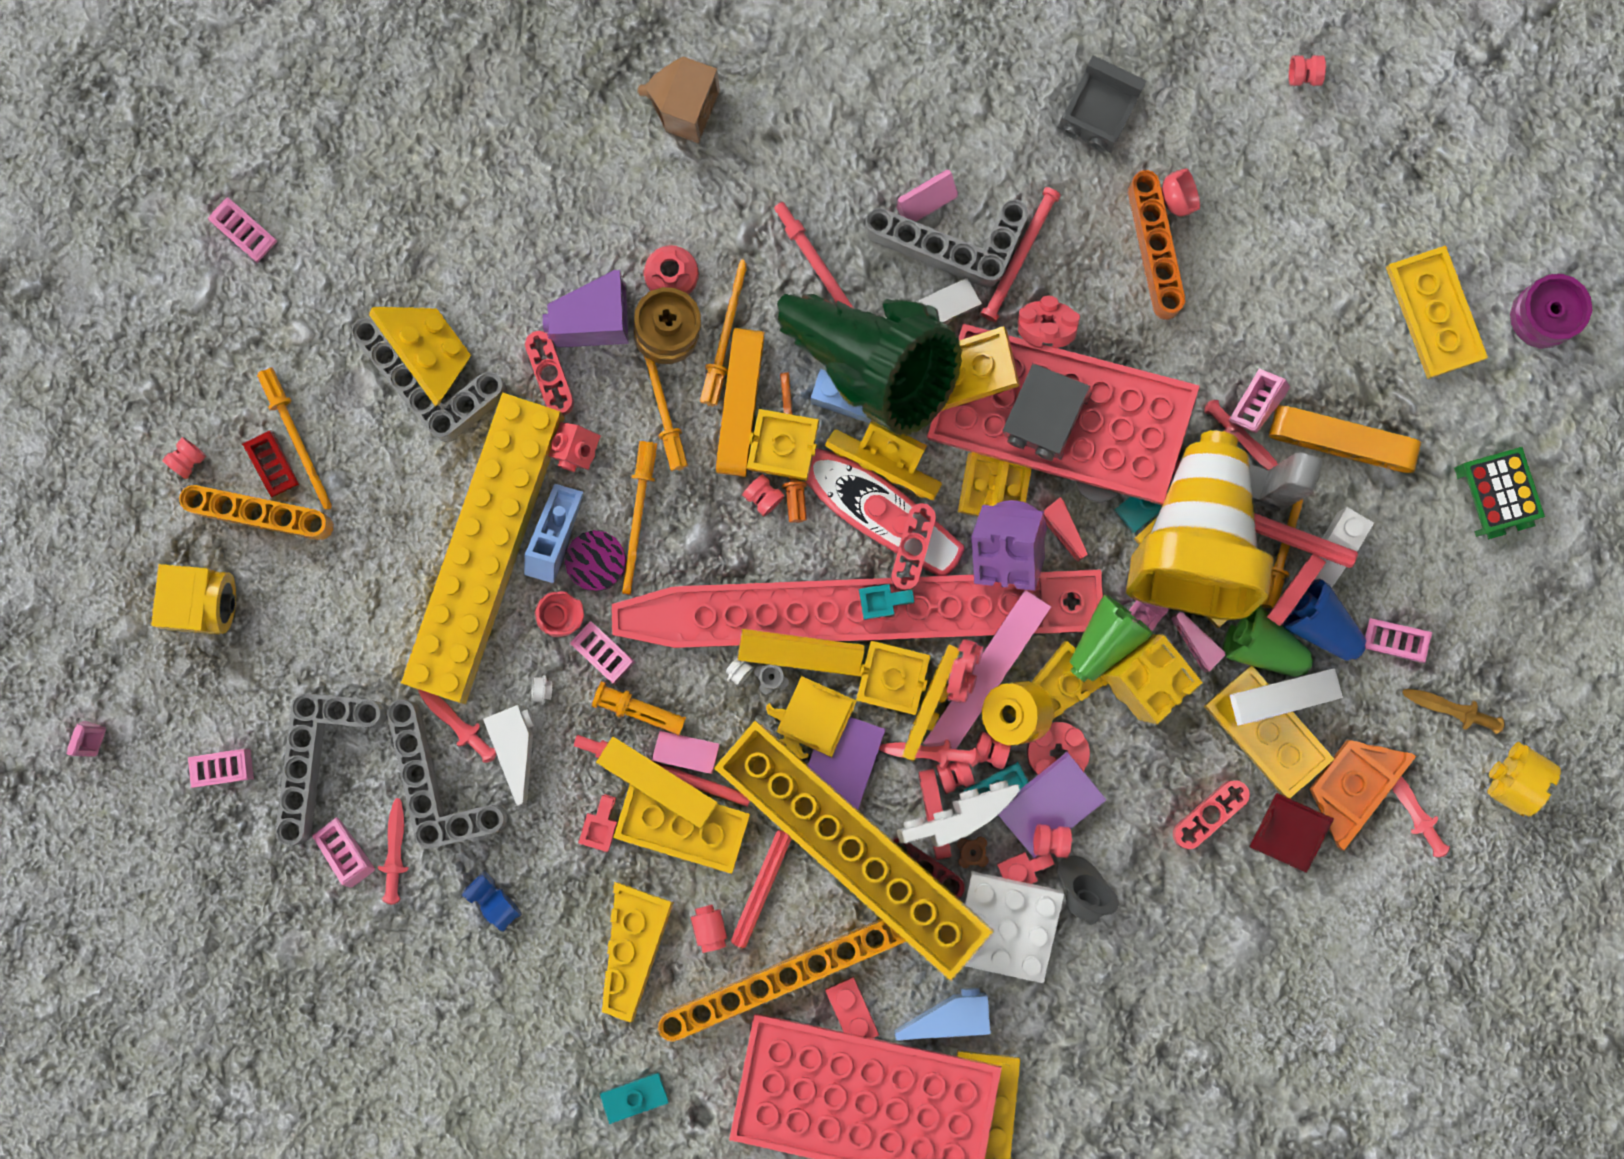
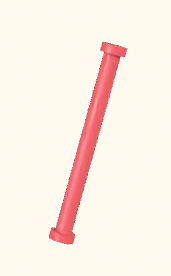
[980,187,1061,322]

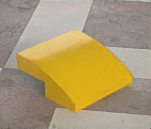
[958,452,1031,516]

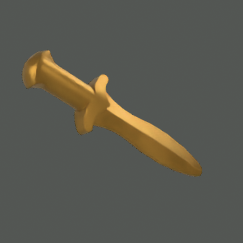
[1402,689,1505,734]

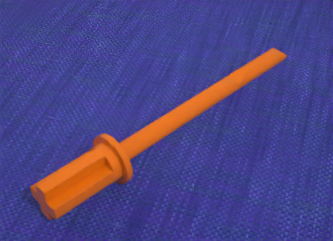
[780,372,807,523]

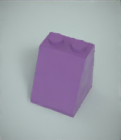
[543,270,629,348]

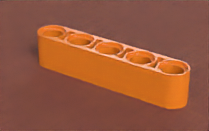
[1128,170,1185,320]

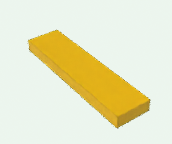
[738,629,864,676]
[596,736,718,829]

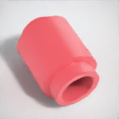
[690,904,727,953]

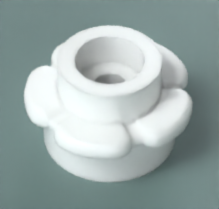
[726,658,754,686]
[531,675,552,705]

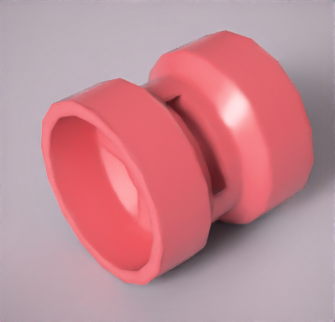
[1289,55,1326,86]
[162,437,206,479]
[742,474,785,517]
[976,731,1011,770]
[935,762,975,794]
[1033,824,1072,858]

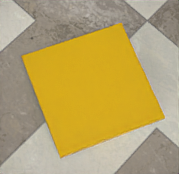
[776,676,857,757]

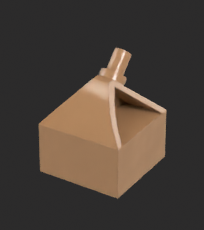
[637,56,720,144]

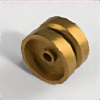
[633,287,701,364]

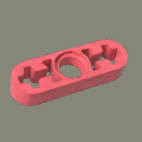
[525,331,574,416]
[891,503,936,591]
[1267,554,1326,626]
[918,769,952,860]
[1173,780,1250,849]

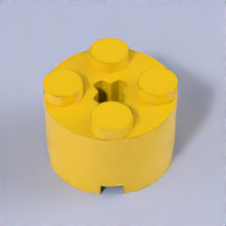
[1487,742,1561,817]

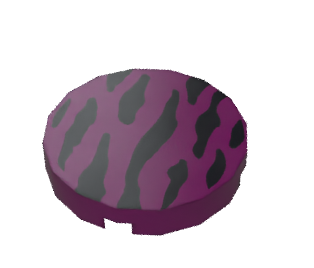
[565,530,626,592]

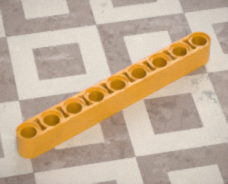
[658,919,906,1042]

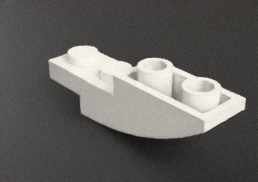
[897,780,1020,847]

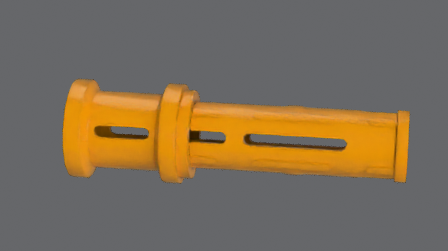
[591,681,686,736]

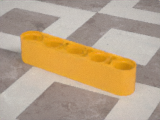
[716,328,765,477]
[1269,406,1422,473]
[179,485,333,540]

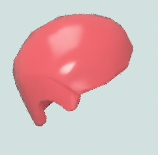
[1162,168,1200,217]
[535,591,584,637]

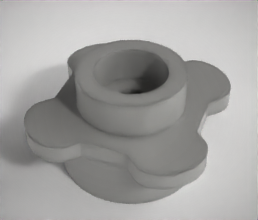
[754,665,789,694]

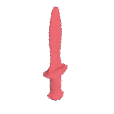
[1205,400,1278,471]
[418,690,497,763]
[879,739,980,769]
[1392,776,1450,858]
[378,798,409,905]

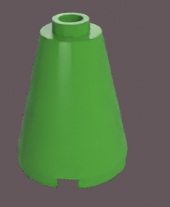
[1069,595,1153,682]
[1222,606,1313,678]

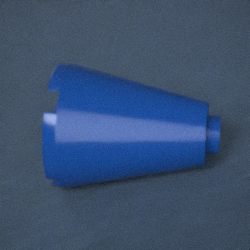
[1282,579,1366,661]

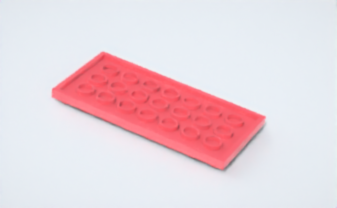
[927,324,1200,505]
[729,1013,1001,1159]

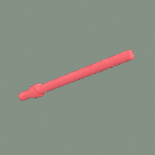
[774,202,854,309]
[573,735,750,807]

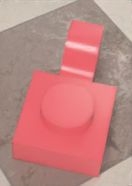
[578,794,618,852]
[997,852,1054,884]

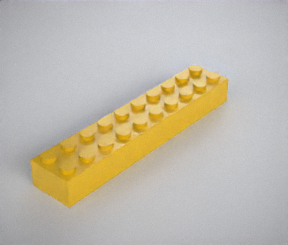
[401,392,565,704]
[714,721,994,981]

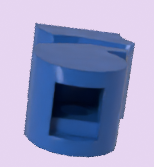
[462,870,522,932]

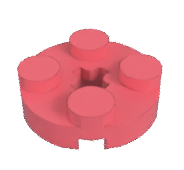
[1018,296,1080,348]
[947,639,983,703]
[1027,722,1090,775]

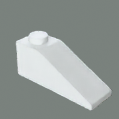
[1314,507,1374,588]
[483,705,535,806]

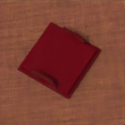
[1249,793,1334,873]

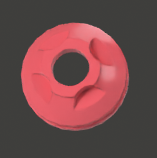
[644,245,699,295]

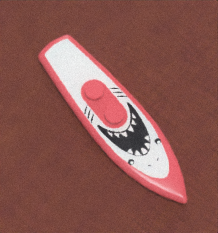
[806,448,965,576]

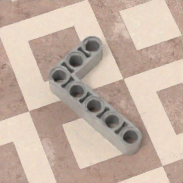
[865,199,1028,288]
[351,318,507,442]
[1249,452,1323,511]
[276,694,387,846]
[387,699,508,849]

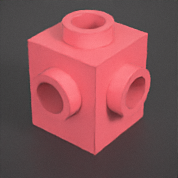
[548,422,600,472]

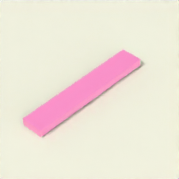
[923,590,1051,749]

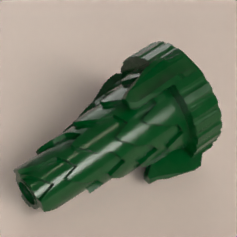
[777,294,962,435]

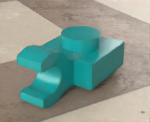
[859,584,914,620]

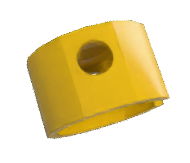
[982,681,1054,745]

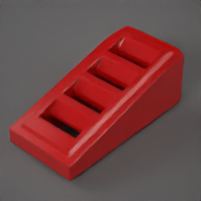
[242,430,299,498]

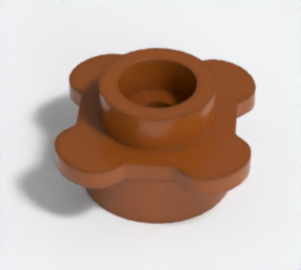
[957,836,989,869]

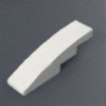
[917,278,982,325]
[1230,668,1343,725]

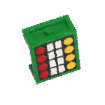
[1454,447,1545,540]

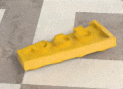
[602,882,674,1023]

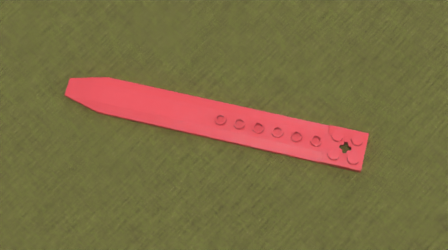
[612,570,1103,648]

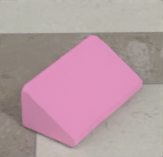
[897,170,958,222]
[652,731,720,774]

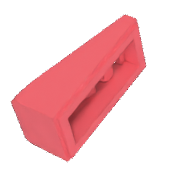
[1044,497,1087,562]

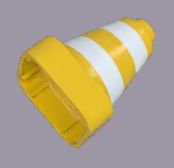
[1126,431,1273,620]

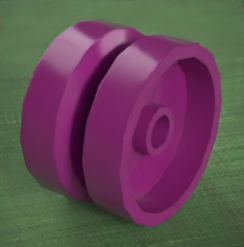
[1510,274,1593,349]

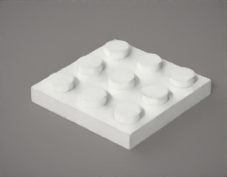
[964,871,1064,983]

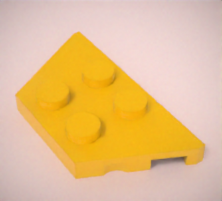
[369,307,471,407]
[902,645,959,761]

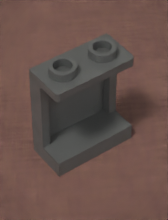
[1058,55,1147,153]
[1002,363,1092,461]

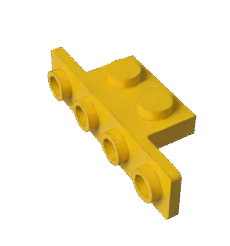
[825,421,942,500]

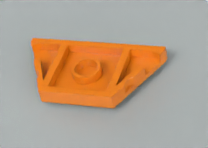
[1309,740,1416,850]

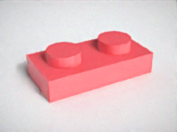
[825,976,879,1038]

